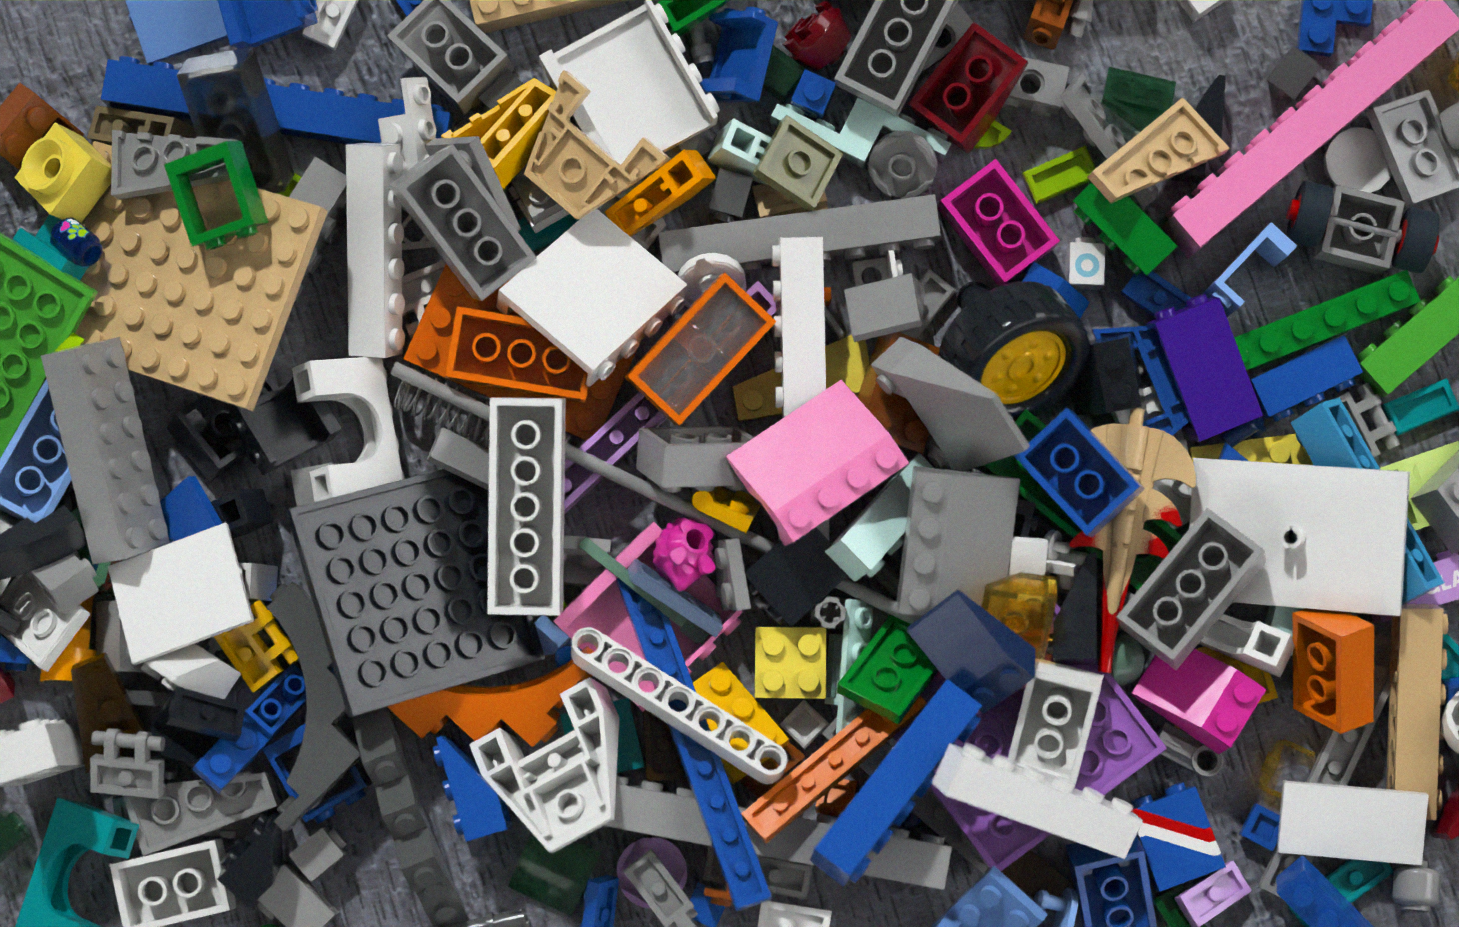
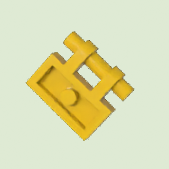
[213,600,299,693]

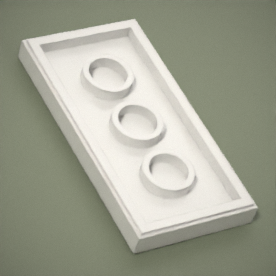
[1277,780,1429,865]

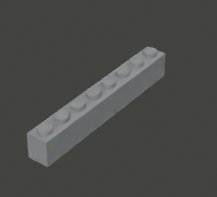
[658,194,941,276]

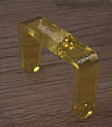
[1258,739,1316,799]

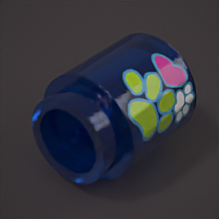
[50,218,103,267]

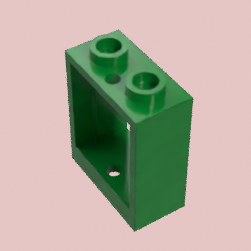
[164,141,269,251]

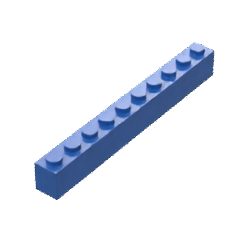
[101,56,453,144]

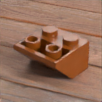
[0,83,84,170]

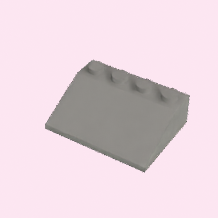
[896,466,1020,619]

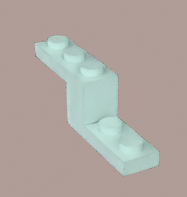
[771,98,951,168]

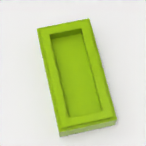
[1021,146,1096,206]

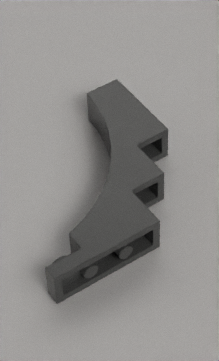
[267,582,361,831]

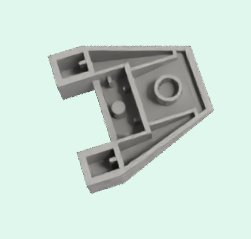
[871,337,1030,472]

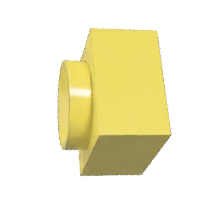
[14,122,112,225]

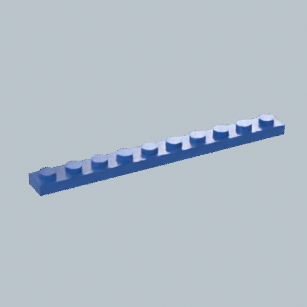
[616,578,772,912]

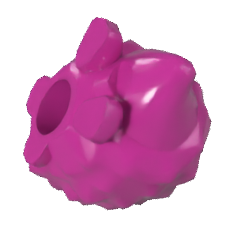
[652,517,716,591]

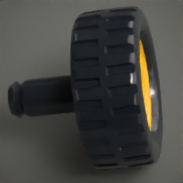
[938,281,1090,422]

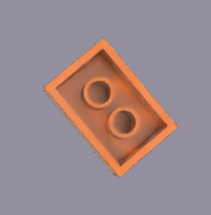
[1293,608,1375,734]

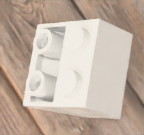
[140,643,241,699]

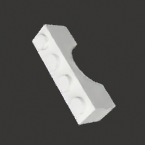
[1198,614,1295,677]

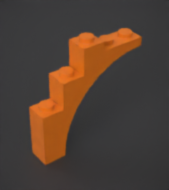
[388,646,594,748]

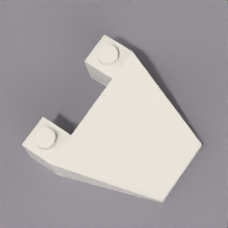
[469,677,619,853]

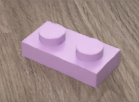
[1174,860,1252,927]

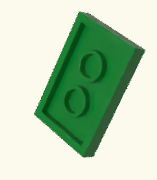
[837,615,939,724]

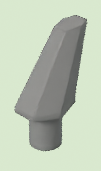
[1068,0,1093,38]

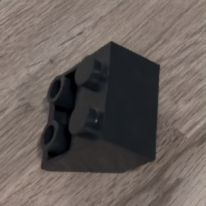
[217,807,283,908]

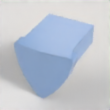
[534,615,572,656]

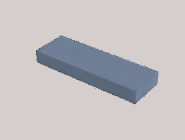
[627,559,723,638]

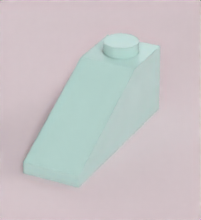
[707,118,771,185]

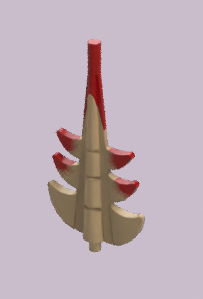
[1069,408,1196,673]

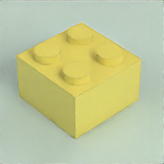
[754,627,826,699]

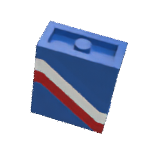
[1131,782,1226,892]

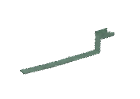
[578,537,709,644]

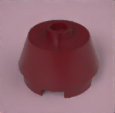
[782,1,851,71]

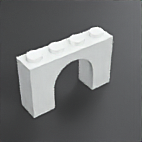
[292,357,405,502]

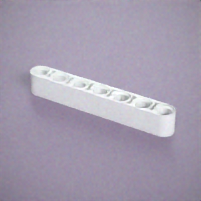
[571,628,787,784]

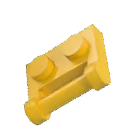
[692,486,761,533]

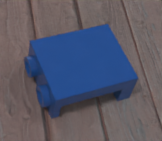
[217,0,318,51]
[699,7,778,103]

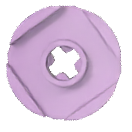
[617,837,687,908]

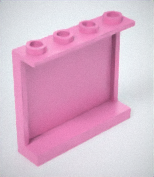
[552,522,743,712]

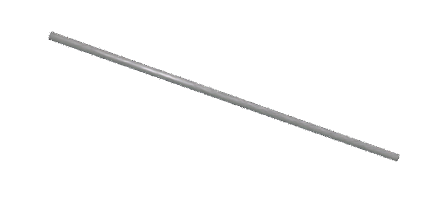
[391,362,922,624]

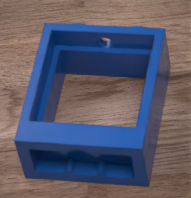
[262,723,371,825]

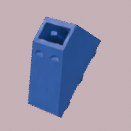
[433,736,513,842]

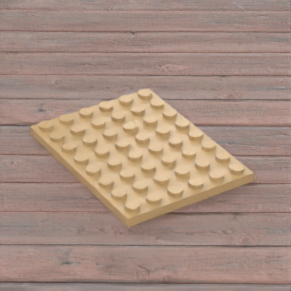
[70,141,328,411]

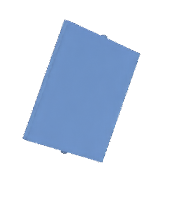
[125,0,228,65]

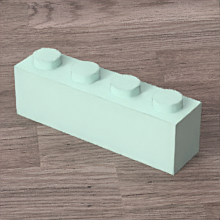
[825,453,934,582]

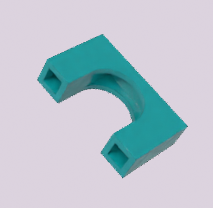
[15,797,140,927]

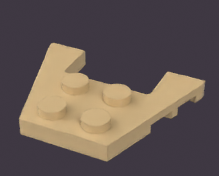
[524,70,670,219]

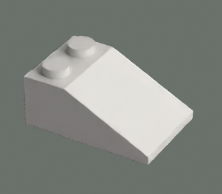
[1008,657,1103,785]

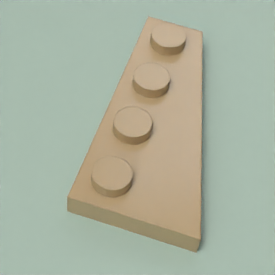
[1087,97,1230,203]

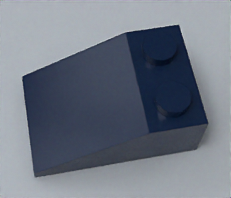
[908,589,1036,714]

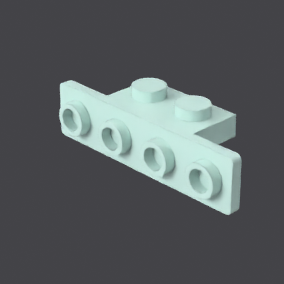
[824,599,873,734]

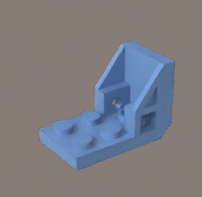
[930,865,1047,927]

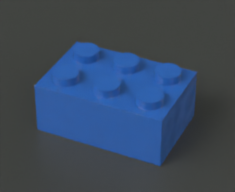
[1014,408,1145,537]

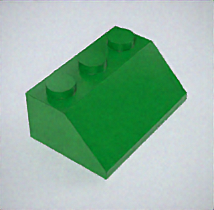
[1073,182,1178,276]

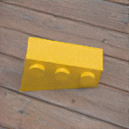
[441,78,556,190]

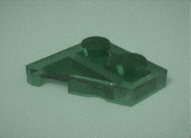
[1101,67,1176,132]

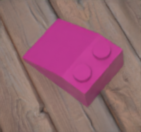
[1130,649,1267,754]

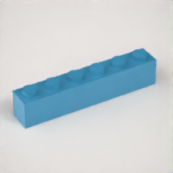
[1291,397,1445,605]

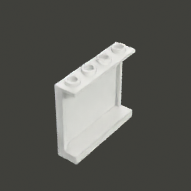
[539,0,720,165]
[496,209,688,387]

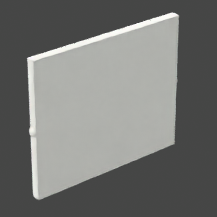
[108,523,254,665]

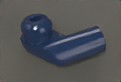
[1220,417,1266,448]

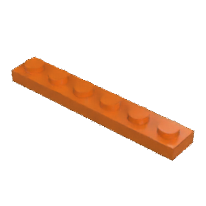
[741,696,927,844]

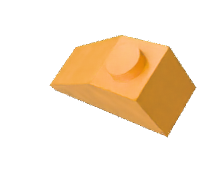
[605,149,717,237]

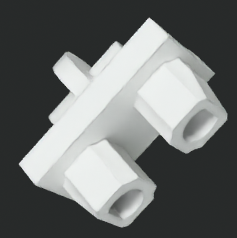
[1039,530,1089,590]

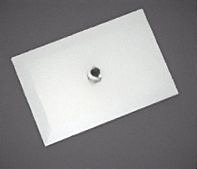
[1189,458,1410,616]

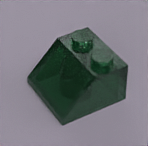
[508,832,602,917]

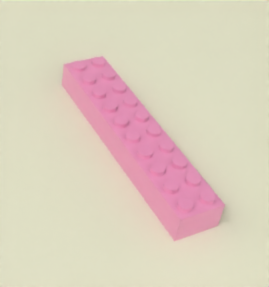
[1162,0,1459,259]

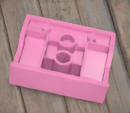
[725,380,909,546]

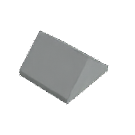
[844,273,924,342]

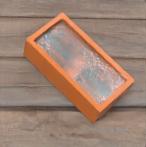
[624,273,777,426]

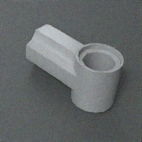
[809,596,846,630]
[1156,722,1224,777]

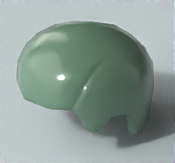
[1112,631,1145,686]

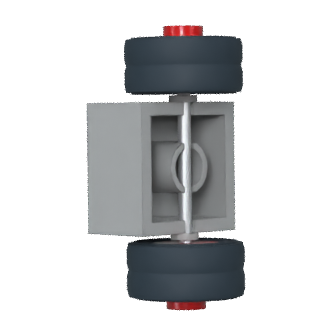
[1286,181,1439,275]

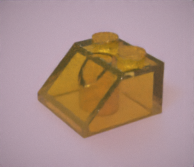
[981,572,1057,660]

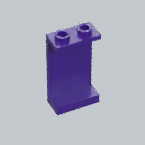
[1146,294,1263,442]

